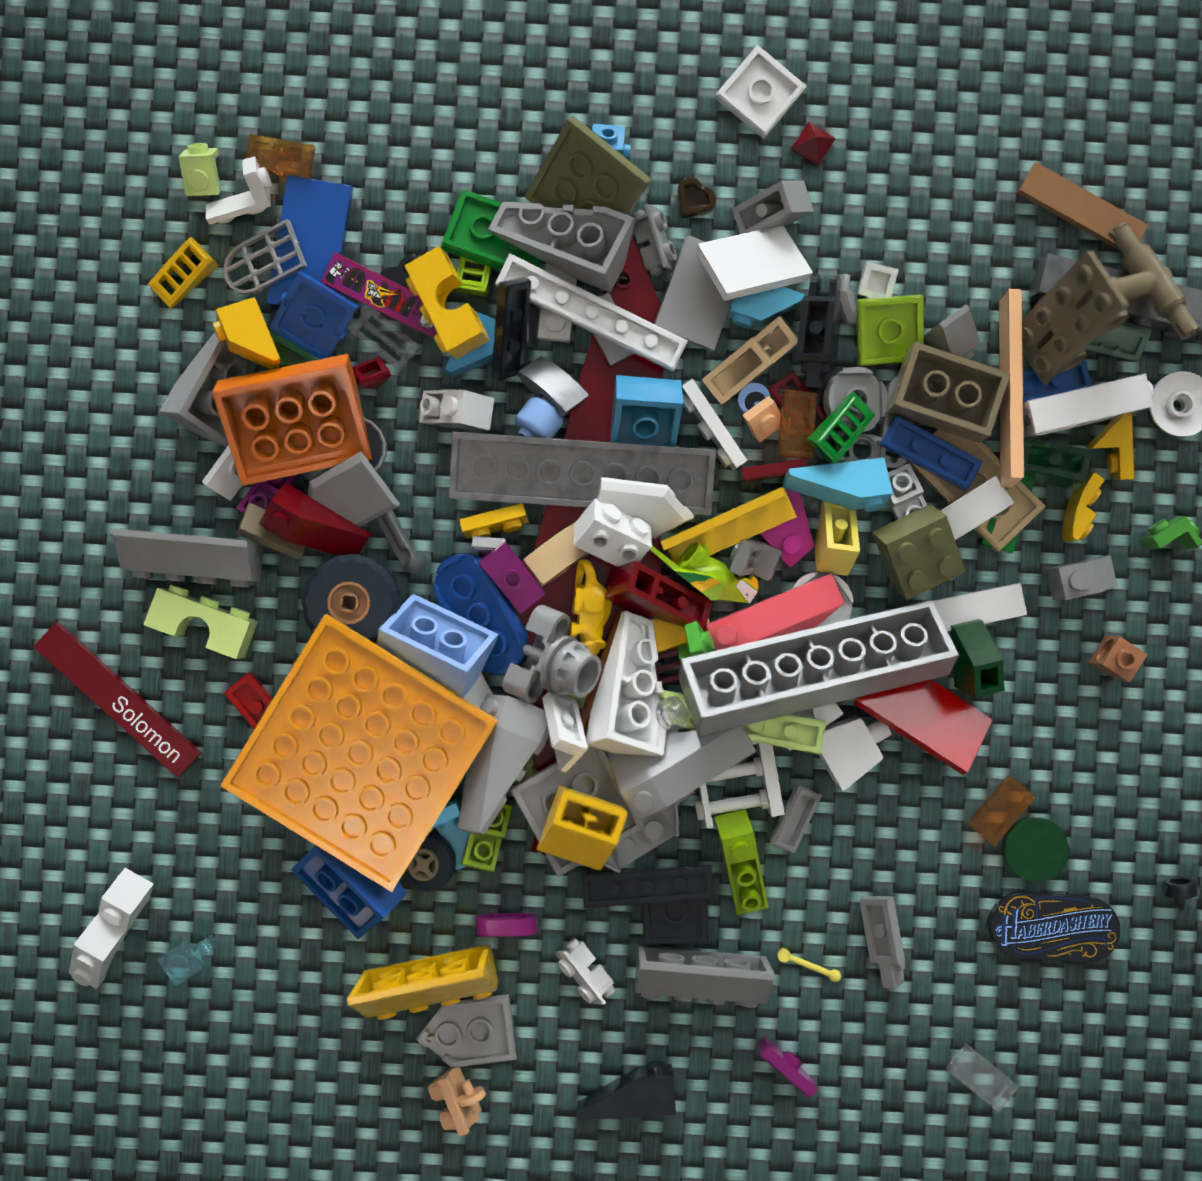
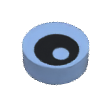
[737,383,771,413]

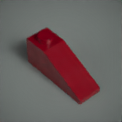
[258,482,371,555]
[605,560,712,631]

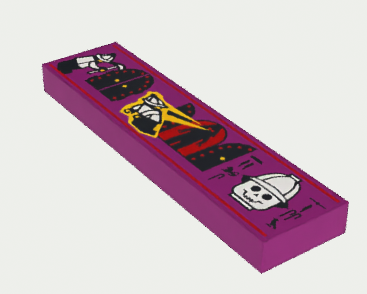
[321,252,449,340]

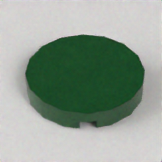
[1002,817,1069,882]

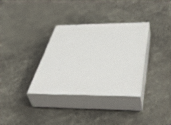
[715,45,807,139]

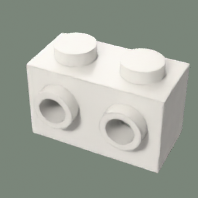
[574,498,652,567]

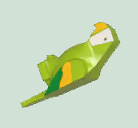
[650,543,759,604]

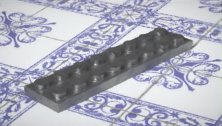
[449,432,716,515]

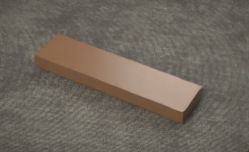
[1017,162,1148,252]

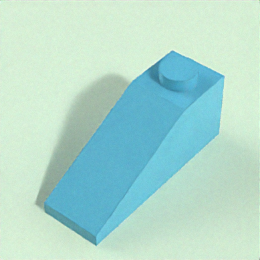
[782,457,893,512]

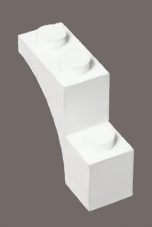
[69,868,153,989]

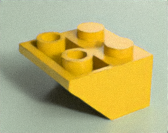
[537,785,628,871]

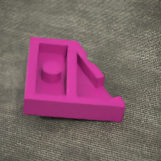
[759,489,814,568]

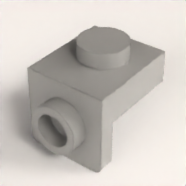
[729,539,782,581]

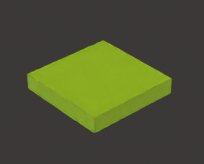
[856,294,924,366]

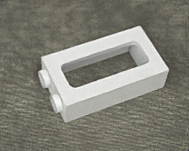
[1023,374,1154,440]

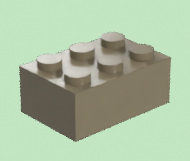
[886,342,1011,443]

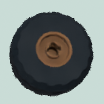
[302,554,403,645]

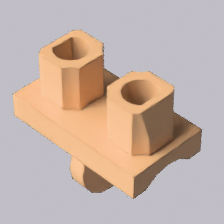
[428,1067,486,1136]

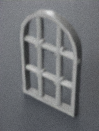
[223,219,307,295]

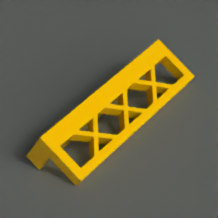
[660,487,797,565]

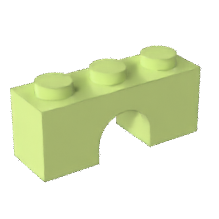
[143,584,258,659]

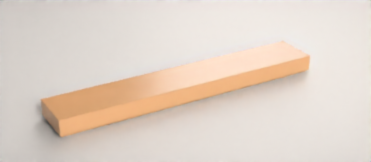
[999,289,1024,487]

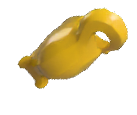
[569,559,612,656]

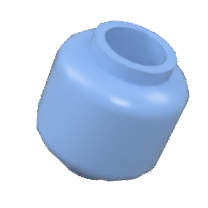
[515,395,563,438]

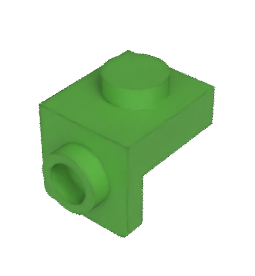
[1140,517,1202,550]
[678,621,715,663]

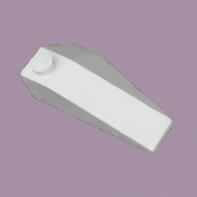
[586,611,668,757]

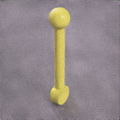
[777,948,841,982]

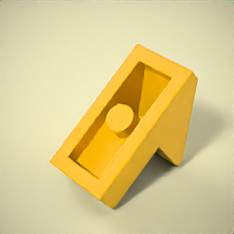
[1086,413,1134,480]

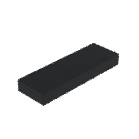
[491,277,531,380]

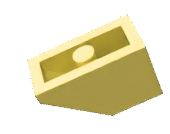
[814,500,860,576]

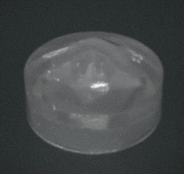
[656,696,690,731]

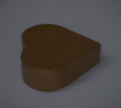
[677,177,717,219]

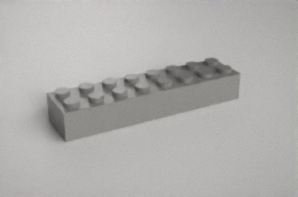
[679,600,959,736]

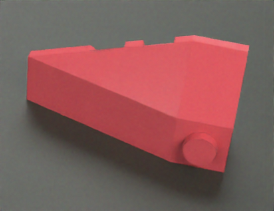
[706,573,845,651]

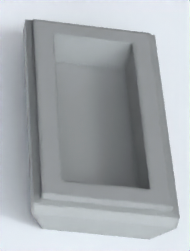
[770,785,822,853]

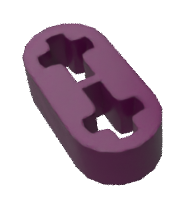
[475,913,538,936]

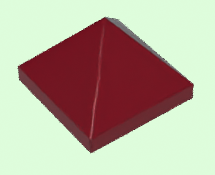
[791,121,836,167]
[352,356,392,389]

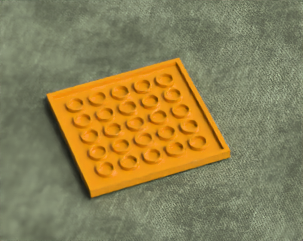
[220,614,498,892]

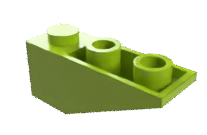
[714,809,768,915]

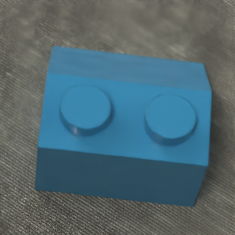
[610,375,683,447]

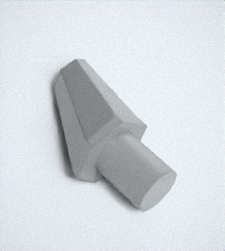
[838,274,856,327]

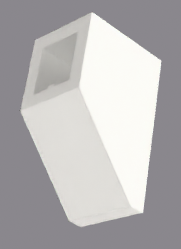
[419,390,494,431]

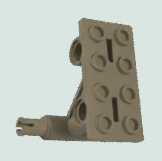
[1022,221,1201,384]

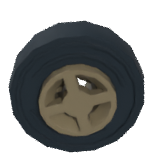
[401,832,456,892]

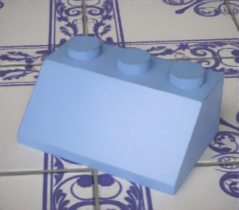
[377,594,498,698]

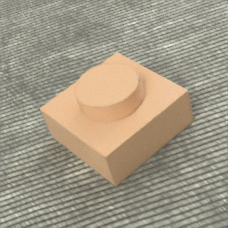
[742,396,786,442]

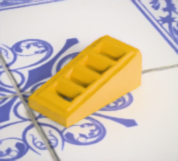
[148,237,219,309]

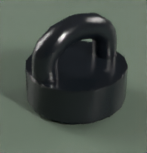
[1162,876,1198,911]

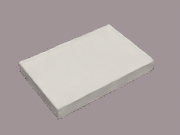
[696,225,813,301]

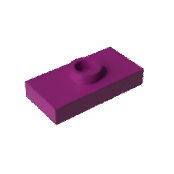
[479,541,546,614]
[757,1035,818,1098]

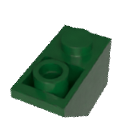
[950,619,1005,698]

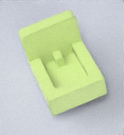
[178,143,221,196]

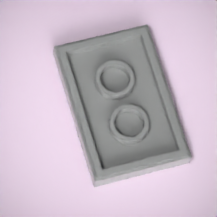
[654,235,733,352]

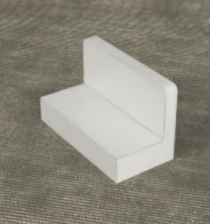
[542,691,588,773]

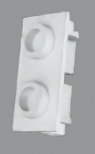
[555,938,616,1005]

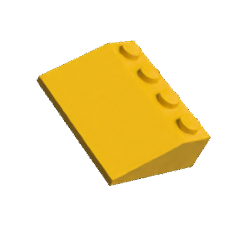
[347,943,499,1020]

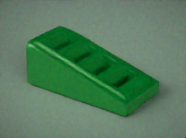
[806,392,876,464]

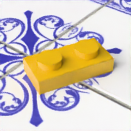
[459,503,529,540]

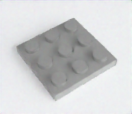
[510,745,645,877]

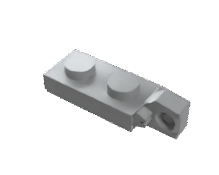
[859,896,905,989]

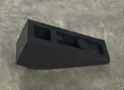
[577,1061,676,1121]

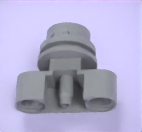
[503,605,601,704]

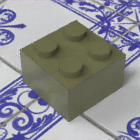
[872,504,966,600]

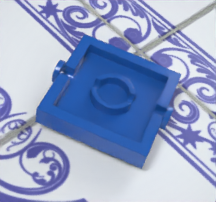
[268,271,359,359]

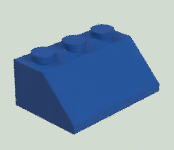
[291,845,408,939]

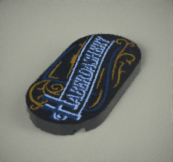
[988,891,1120,962]

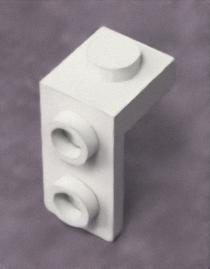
[206,156,272,224]

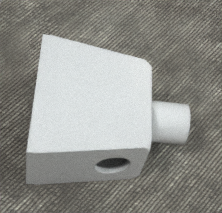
[818,715,892,791]

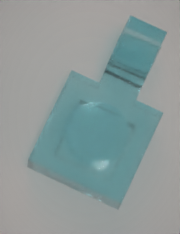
[157,934,219,987]

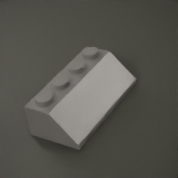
[112,529,264,588]
[634,945,775,1008]

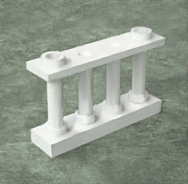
[688,729,785,828]

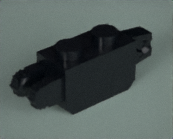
[797,275,842,392]

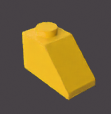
[212,297,280,370]

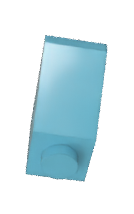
[727,287,805,328]

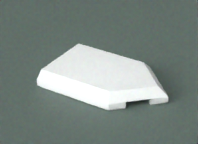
[597,477,694,539]

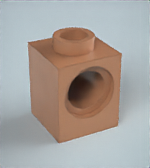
[1088,636,1148,682]

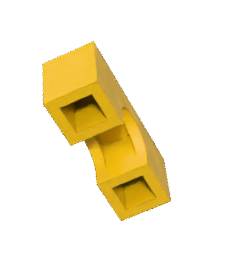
[405,246,491,359]

